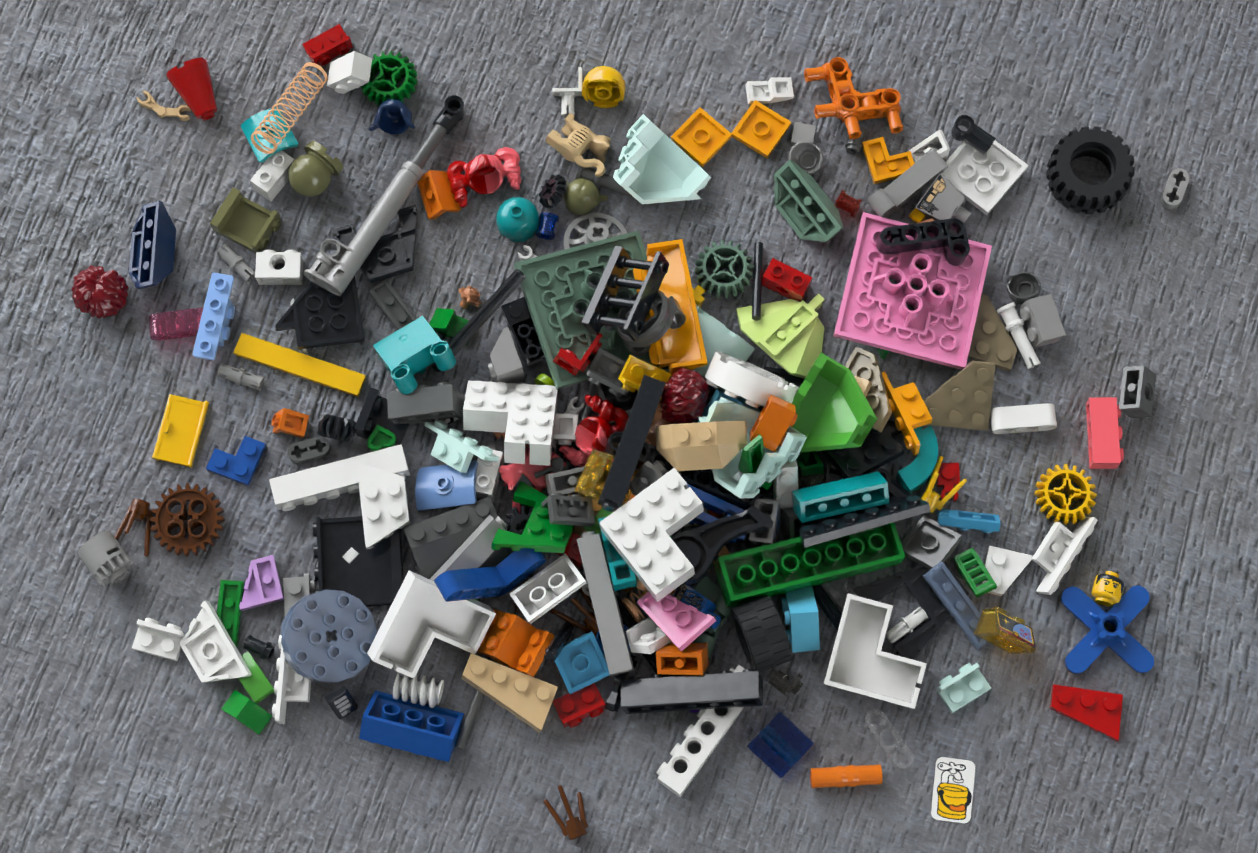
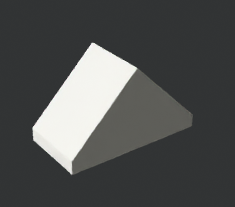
[907,130,950,163]

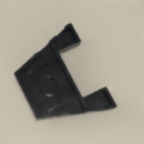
[334,205,418,283]

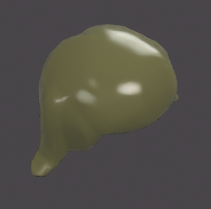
[564,178,608,215]

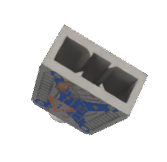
[749,498,782,546]

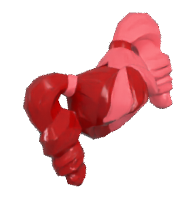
[447,147,521,208]
[559,395,629,467]

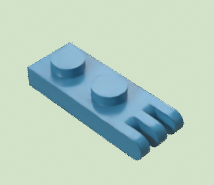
[937,509,1001,533]

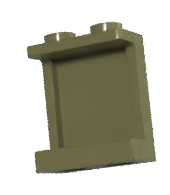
[210,187,281,254]

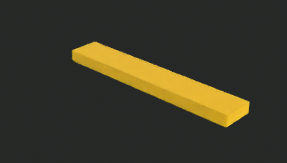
[233,333,367,397]

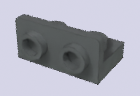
[541,493,595,527]

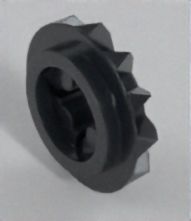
[539,174,567,208]

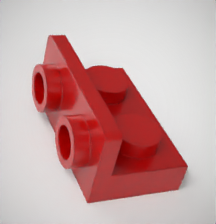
[302,24,353,66]
[552,683,606,728]

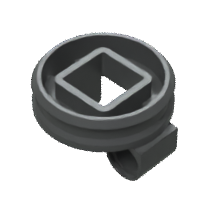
[616,290,686,356]

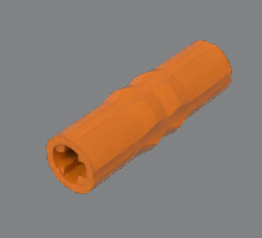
[810,764,882,788]

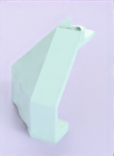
[613,114,711,204]
[699,397,807,498]

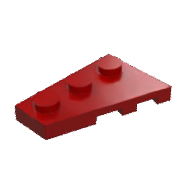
[1050,684,1123,742]

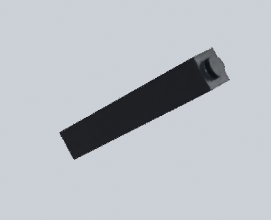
[598,375,666,512]

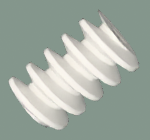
[393,672,444,708]

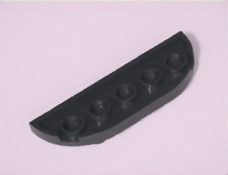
[800,496,930,547]

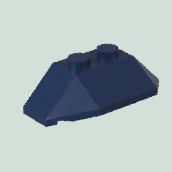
[129,201,176,289]

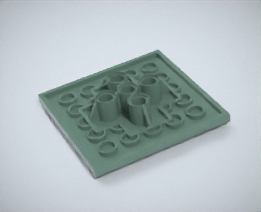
[513,230,650,390]

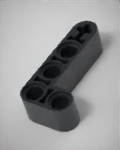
[876,218,970,266]

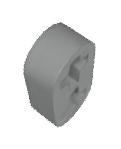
[1161,168,1189,210]

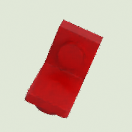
[553,333,602,376]

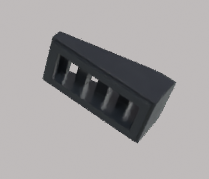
[325,685,358,719]

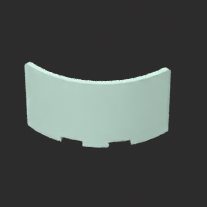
[693,305,755,391]

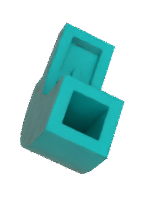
[896,425,938,494]

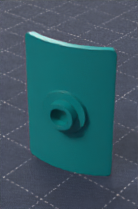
[241,108,298,163]

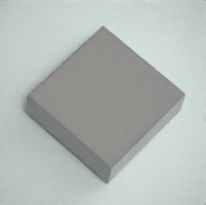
[791,122,816,145]

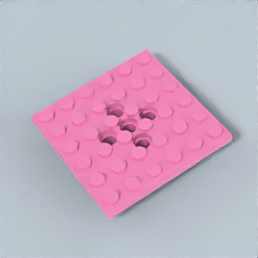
[833,212,992,370]

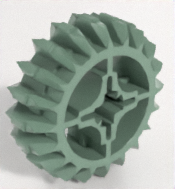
[694,239,754,299]

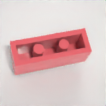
[1086,397,1124,469]

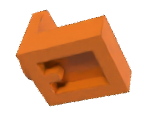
[271,408,309,438]

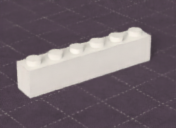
[269,444,410,511]

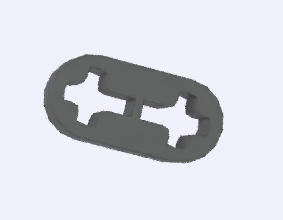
[288,436,331,465]

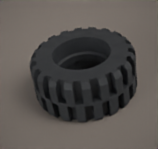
[1046,126,1135,214]

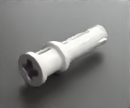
[996,302,1041,369]

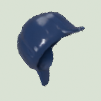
[369,99,415,135]

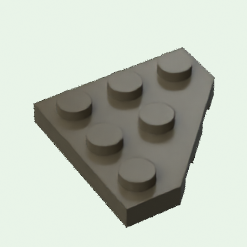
[968,294,1017,372]
[845,347,892,432]
[923,361,996,430]

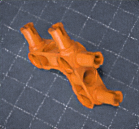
[804,57,903,139]

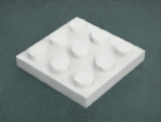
[941,140,1028,215]

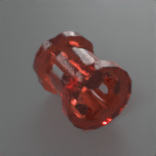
[835,190,862,217]

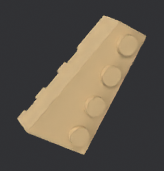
[461,653,558,733]

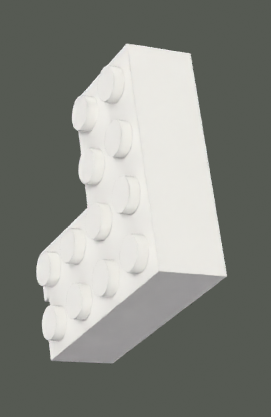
[463,380,558,466]
[599,468,704,602]
[367,571,496,679]
[824,594,927,709]

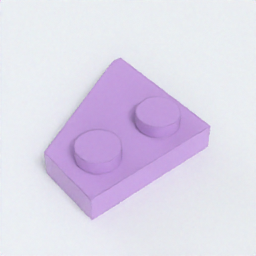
[239,555,284,611]

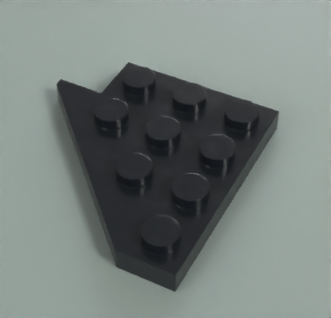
[275,276,365,350]
[821,420,905,479]

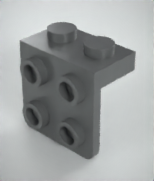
[586,348,629,397]

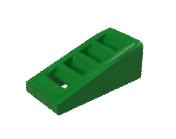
[738,435,765,473]
[953,548,997,598]

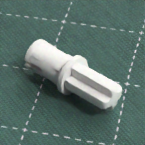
[885,607,928,643]

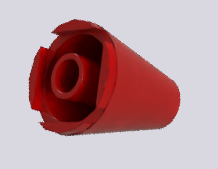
[166,57,217,121]

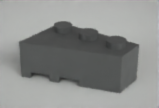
[387,382,465,424]

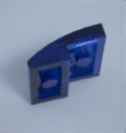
[747,711,815,779]

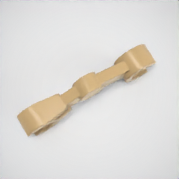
[137,91,191,121]

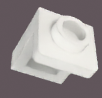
[553,413,579,446]

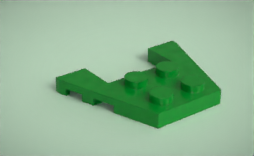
[491,481,575,553]

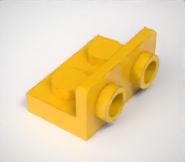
[618,354,671,401]

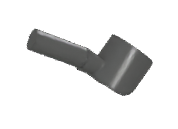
[534,457,564,479]

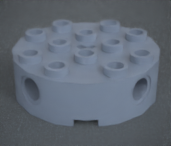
[281,590,377,683]

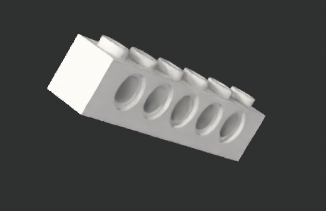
[656,664,744,797]

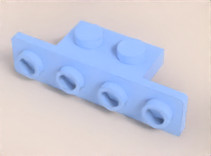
[193,273,235,360]

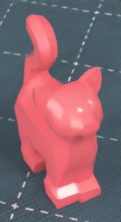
[498,446,566,514]

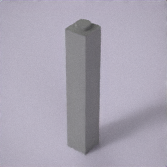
[430,515,508,581]
[577,531,634,676]

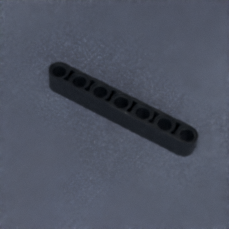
[605,432,757,510]

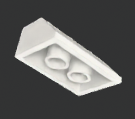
[510,553,587,624]

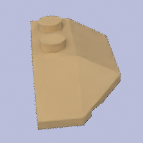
[655,421,747,471]

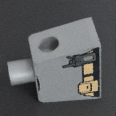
[915,173,971,223]

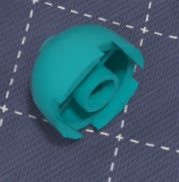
[496,197,540,242]

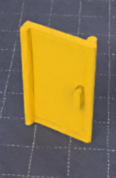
[152,394,209,468]

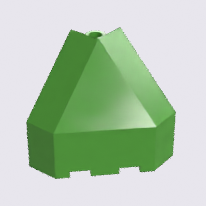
[792,353,877,452]

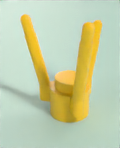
[921,456,967,513]

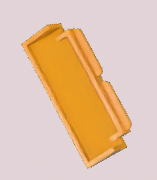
[633,239,708,376]

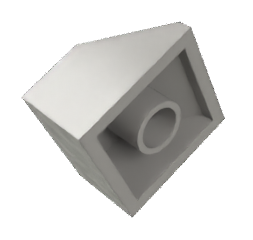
[487,327,525,384]

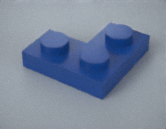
[206,436,266,486]

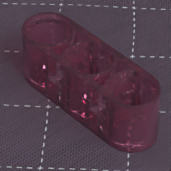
[149,307,204,341]

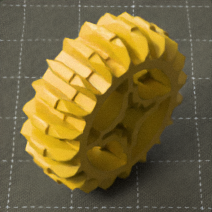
[1034,464,1097,525]

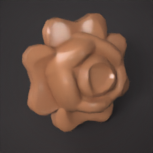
[458,286,482,309]

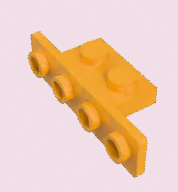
[881,371,932,456]

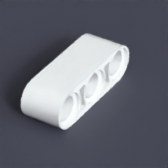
[990,403,1057,434]

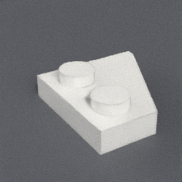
[981,546,1033,596]

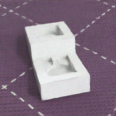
[745,77,794,105]

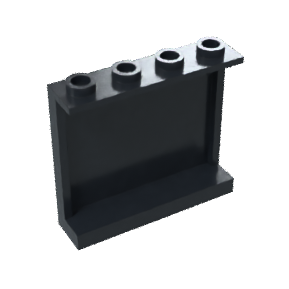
[313,516,404,607]

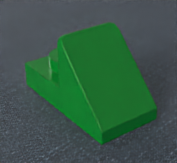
[429,308,471,346]

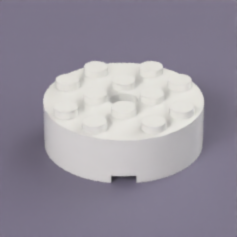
[705,351,799,408]

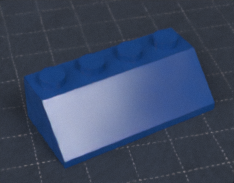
[359,690,464,762]

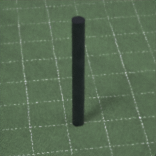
[752,242,763,321]

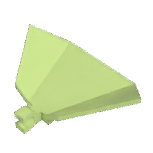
[736,294,825,379]

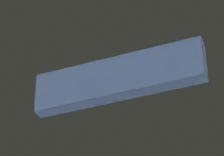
[923,562,996,649]

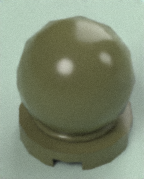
[288,140,344,197]

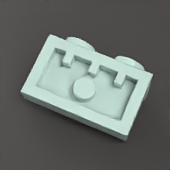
[936,663,991,714]

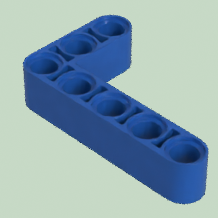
[434,548,546,602]

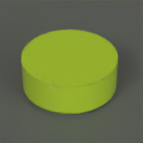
[534,374,555,386]

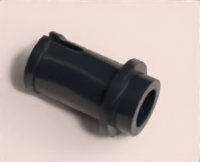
[243,635,275,659]

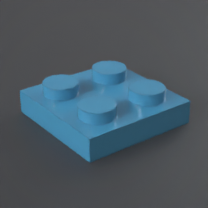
[554,631,610,694]

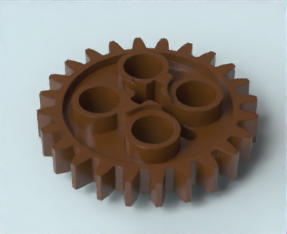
[150,483,225,557]

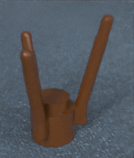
[114,499,153,557]
[550,587,599,636]
[543,785,588,840]

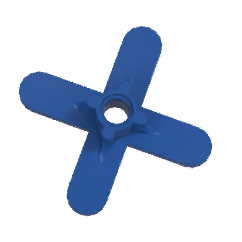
[1061,585,1154,674]

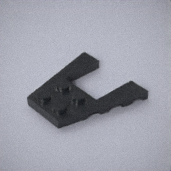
[853,561,969,660]

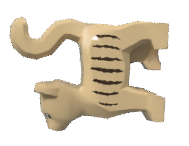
[546,113,611,177]

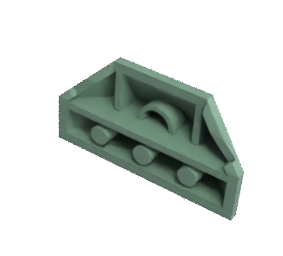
[774,160,843,242]

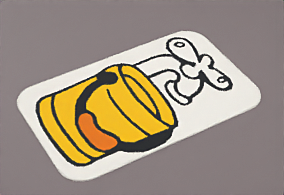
[931,757,975,823]

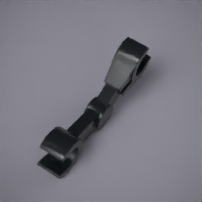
[605,655,637,712]

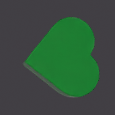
[367,424,397,452]

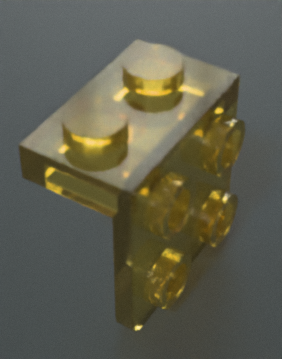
[574,450,638,506]

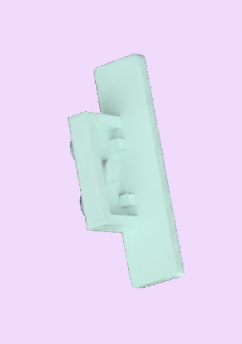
[424,420,499,473]

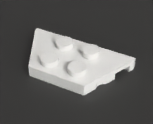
[356,462,410,549]
[180,600,252,683]

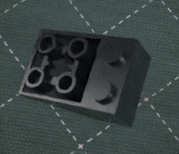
[501,297,546,367]

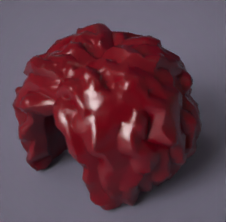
[71,265,129,319]
[661,367,710,424]

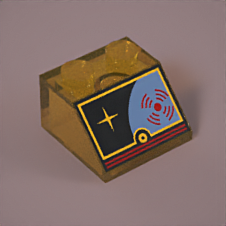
[974,607,1036,654]

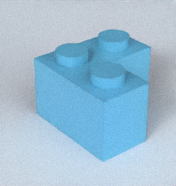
[781,587,820,653]

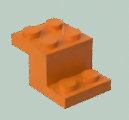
[476,609,555,677]

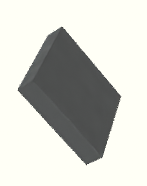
[901,515,962,570]

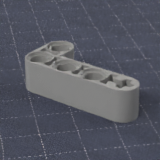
[867,149,948,218]

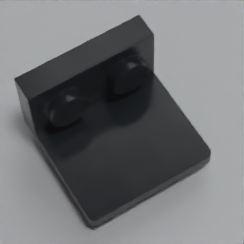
[354,387,409,445]

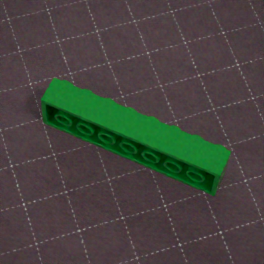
[713,522,906,608]

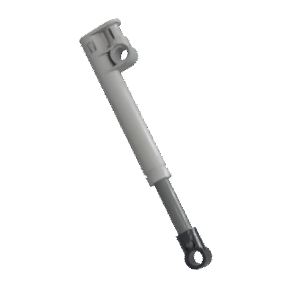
[304,95,464,296]

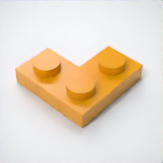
[862,137,915,184]

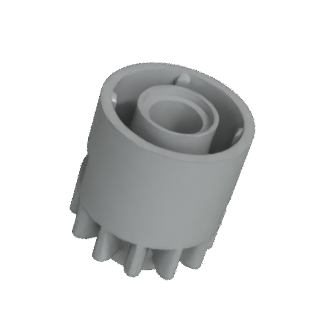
[77,531,133,587]

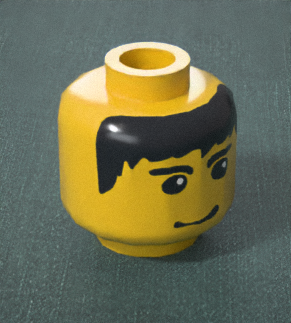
[1091,571,1124,607]

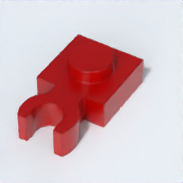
[936,463,960,502]

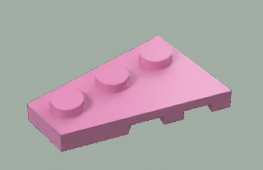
[637,591,716,651]

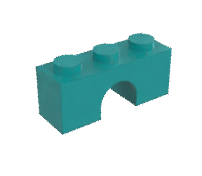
[598,517,637,591]

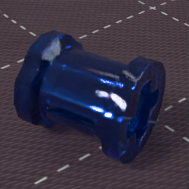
[535,212,559,240]

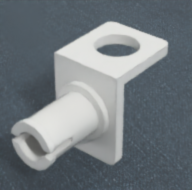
[552,67,582,117]

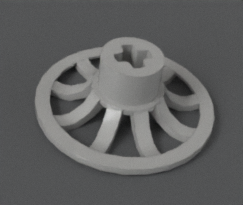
[564,213,627,249]

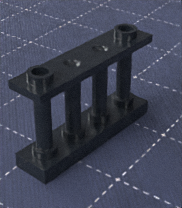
[581,246,669,341]

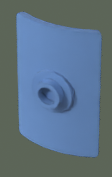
[415,460,478,511]

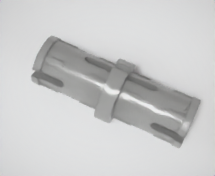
[217,244,255,284]
[218,363,265,391]

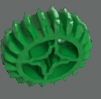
[360,50,418,106]

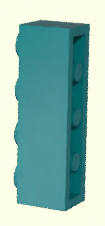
[791,471,889,523]

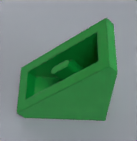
[221,690,273,735]

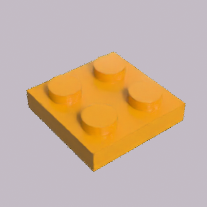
[732,100,791,159]
[671,107,732,167]

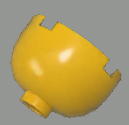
[582,66,625,108]

